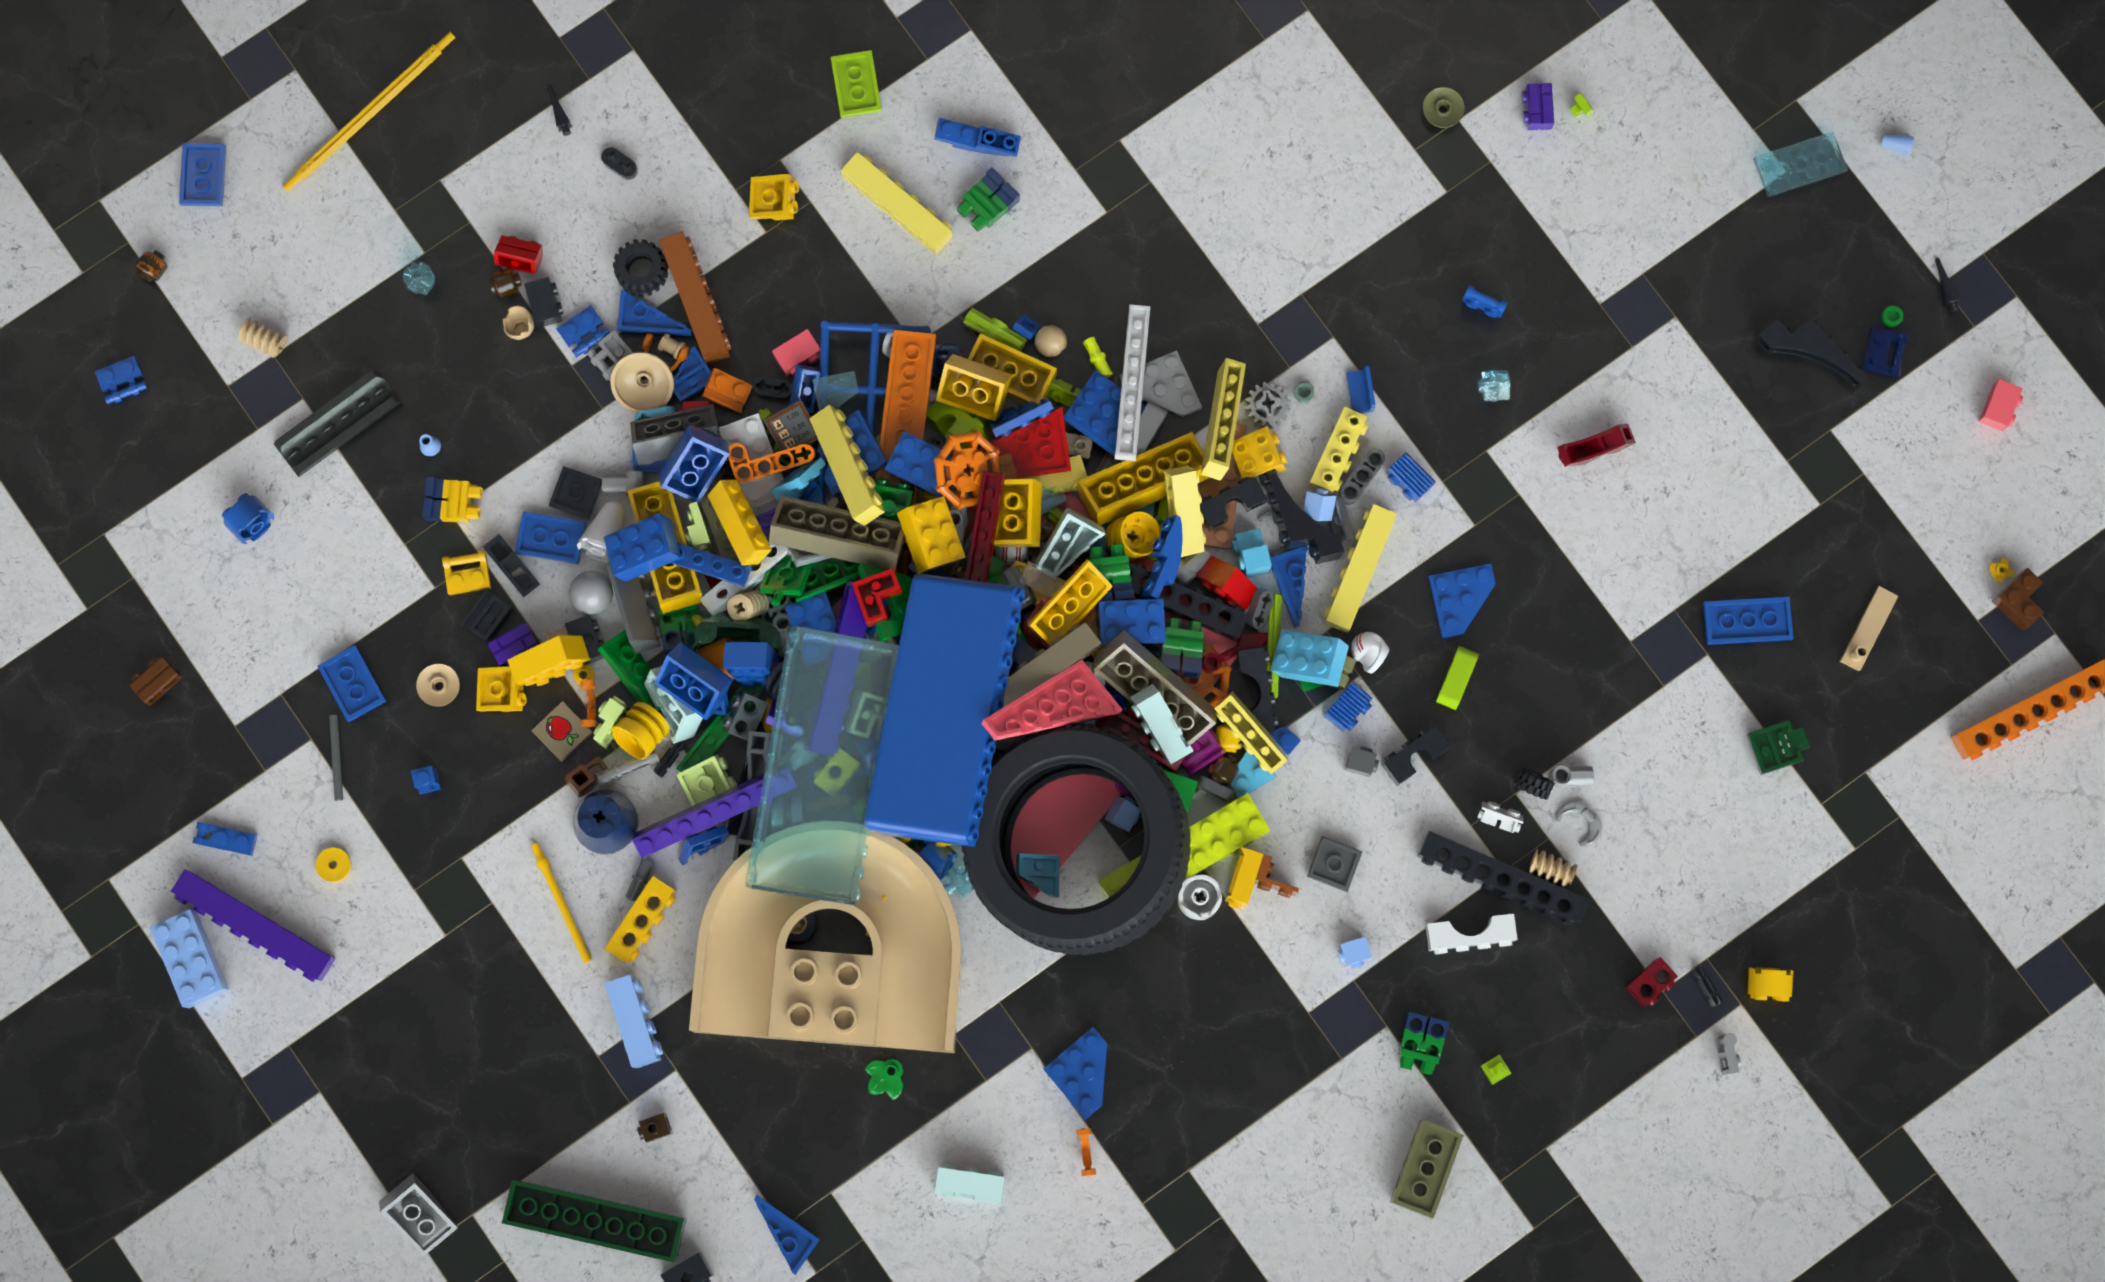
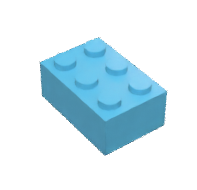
[1271,630,1349,687]

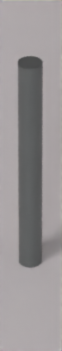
[329,715,343,801]

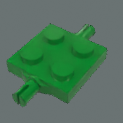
[759,553,813,606]

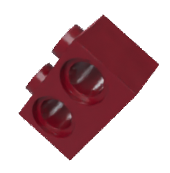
[1625,957,1678,1006]

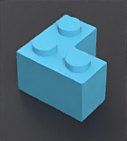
[1232,529,1272,578]

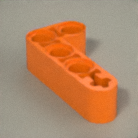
[728,443,816,483]

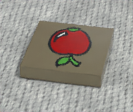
[532,701,593,762]

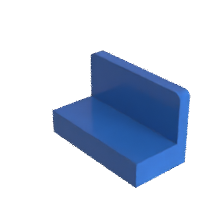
[1346,366,1376,414]

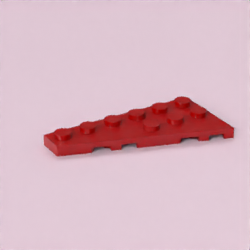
[954,407,1071,487]

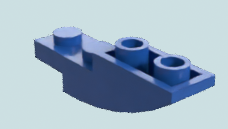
[934,118,1021,157]
[1141,515,1183,600]

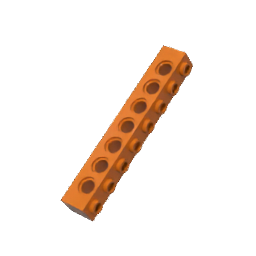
[1951,659,2105,760]

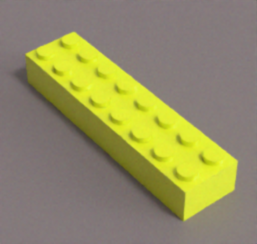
[1098,793,1270,898]

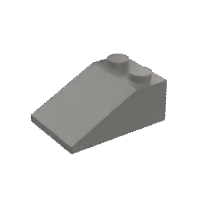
[379,1173,458,1256]

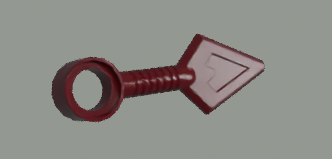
[1201,633,1268,673]

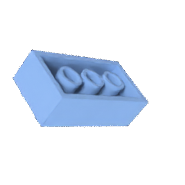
[150,909,229,1008]
[605,975,663,1068]

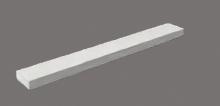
[1115,304,1150,461]

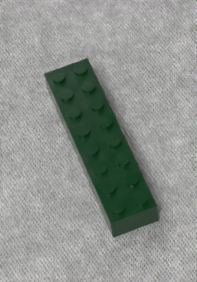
[502,1180,687,1263]

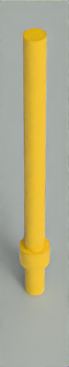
[531,843,592,964]

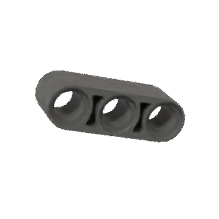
[1339,448,1385,505]

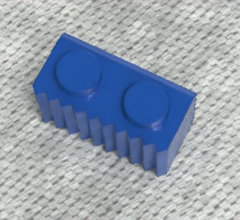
[789,364,821,413]
[1386,452,1436,502]
[1324,682,1372,733]

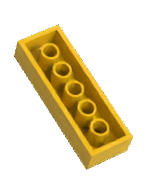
[1078,432,1211,525]
[627,481,703,614]

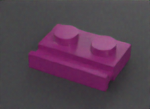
[1182,728,1226,775]

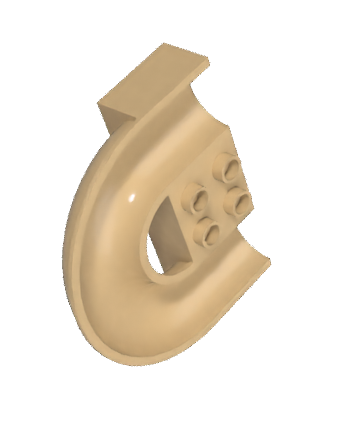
[689,821,962,1053]

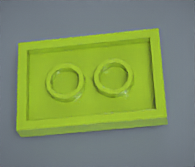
[831,50,882,118]

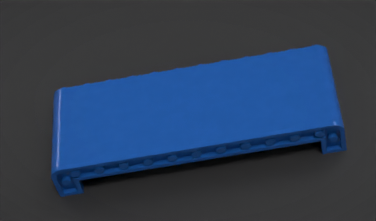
[865,573,1025,847]

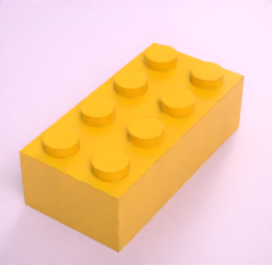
[968,333,1057,404]

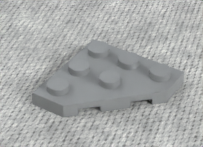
[1119,351,1202,417]

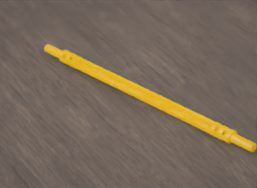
[282,32,455,192]

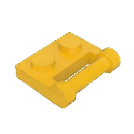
[442,550,491,595]

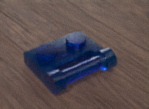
[1861,327,1909,377]

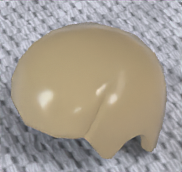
[503,305,534,340]
[1034,325,1067,357]

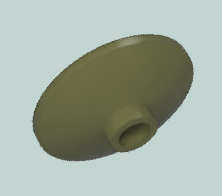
[1423,87,1465,128]

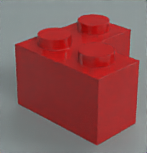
[1196,555,1258,610]
[852,568,902,627]

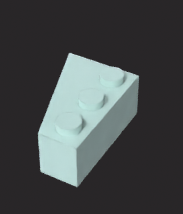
[1035,508,1105,579]
[644,666,702,744]
[1130,684,1193,764]
[934,1164,1005,1203]

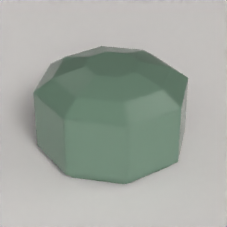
[1294,382,1314,403]

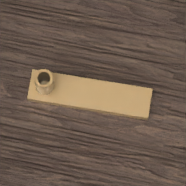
[1840,586,1898,671]

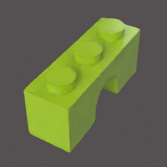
[926,401,986,448]

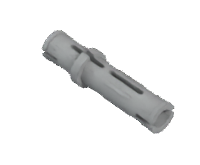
[594,750,659,787]

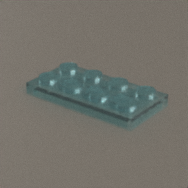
[1753,132,1848,197]

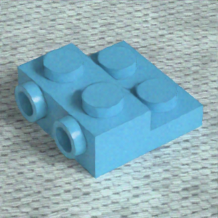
[771,458,826,502]

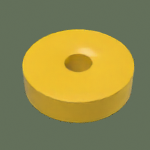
[315,847,352,883]

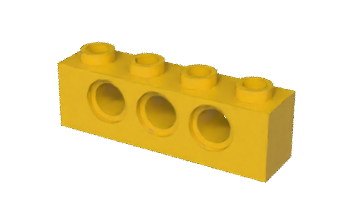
[604,876,677,965]

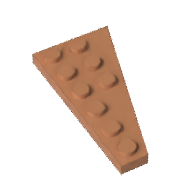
[1197,424,1247,550]

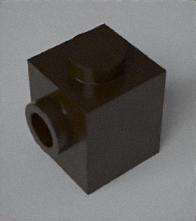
[637,1113,673,1143]

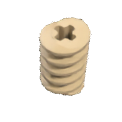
[238,318,288,358]
[727,589,769,621]
[1529,848,1578,888]

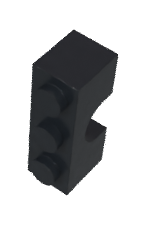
[1200,477,1267,531]
[1382,726,1451,786]

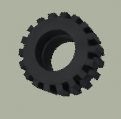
[613,239,668,297]

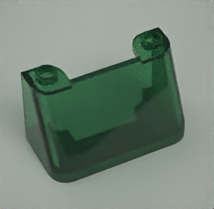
[685,611,781,653]

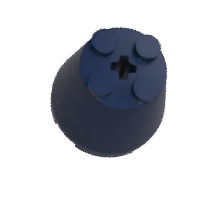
[573,789,639,855]

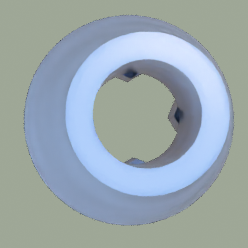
[1882,134,1914,154]
[419,434,441,456]

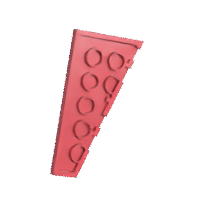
[981,660,1122,740]

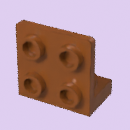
[1255,854,1299,898]

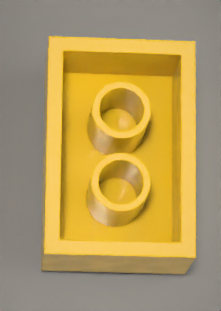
[936,354,1012,421]
[994,479,1042,547]
[897,496,965,574]
[508,635,590,686]

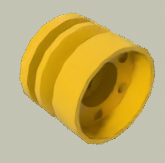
[1105,512,1161,561]
[611,702,670,760]

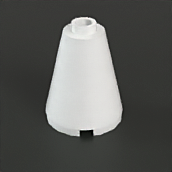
[577,501,625,563]

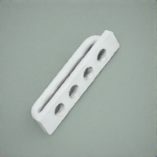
[700,541,788,616]

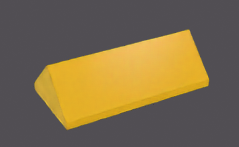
[1028,560,1113,647]

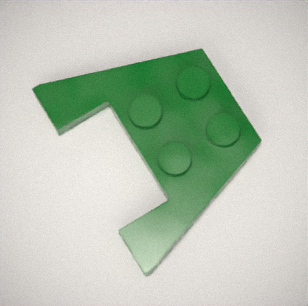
[858,563,913,642]

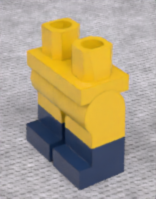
[422,477,483,523]

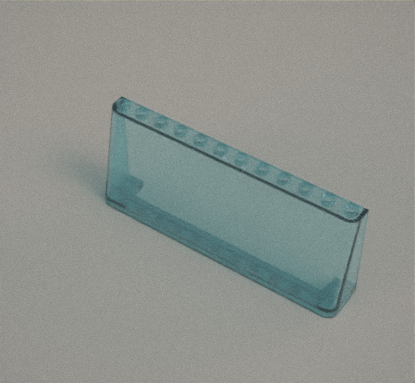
[746,626,899,905]

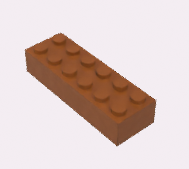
[659,231,732,365]

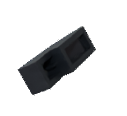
[482,533,540,598]

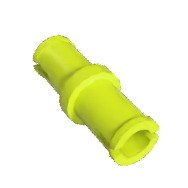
[1083,337,1113,378]

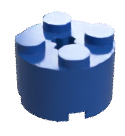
[222,493,274,544]
[917,841,959,881]

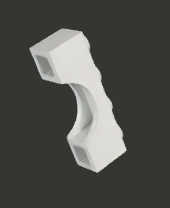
[1425,914,1518,954]

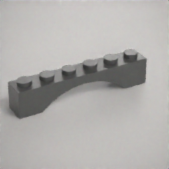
[733,731,777,861]

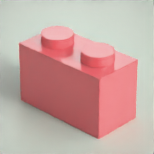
[772,329,820,377]
[1979,379,2023,431]

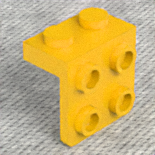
[1232,426,1288,479]

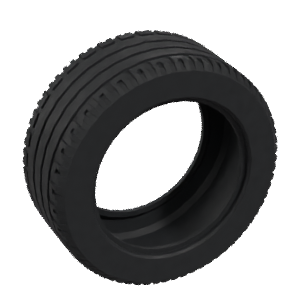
[961,725,1191,955]

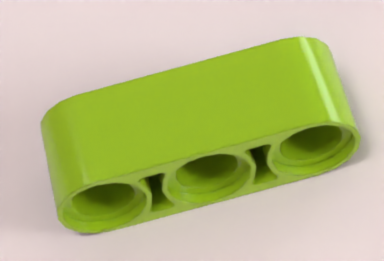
[1436,646,1479,710]

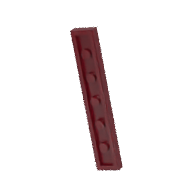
[965,471,1006,582]

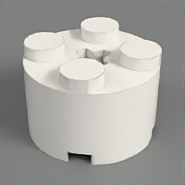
[1178,875,1222,920]

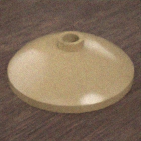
[610,352,674,413]

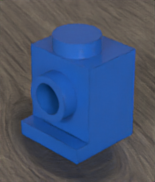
[411,765,441,795]

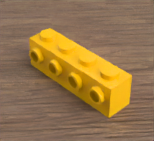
[707,480,772,565]

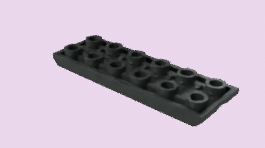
[274,369,401,477]

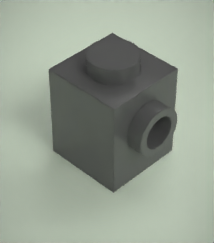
[1345,746,1379,777]

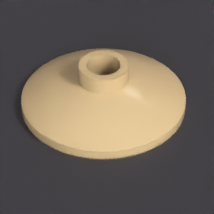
[416,664,460,707]

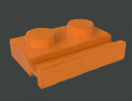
[701,368,752,414]

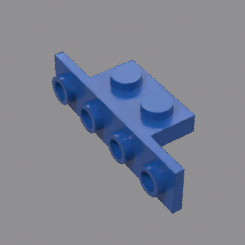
[671,543,752,587]

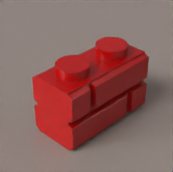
[494,235,543,274]

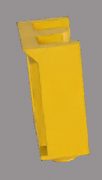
[1225,847,1264,910]

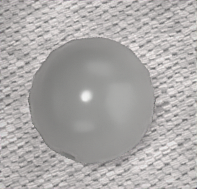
[569,571,613,615]

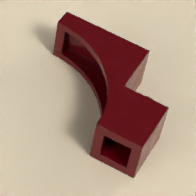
[1557,424,1636,467]

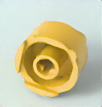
[1748,967,1793,1001]

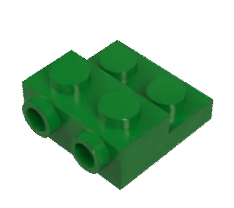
[873,478,915,522]

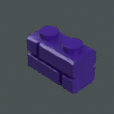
[1521,83,1554,130]
[488,623,539,667]

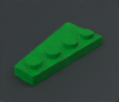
[597,630,661,711]

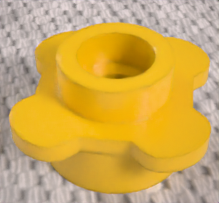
[1989,558,2015,583]

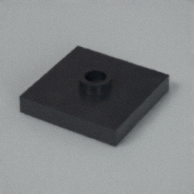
[549,466,602,520]

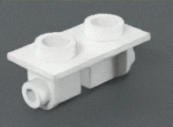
[1477,801,1523,833]

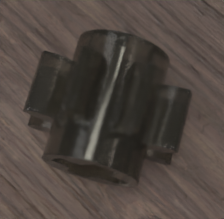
[714,460,734,482]

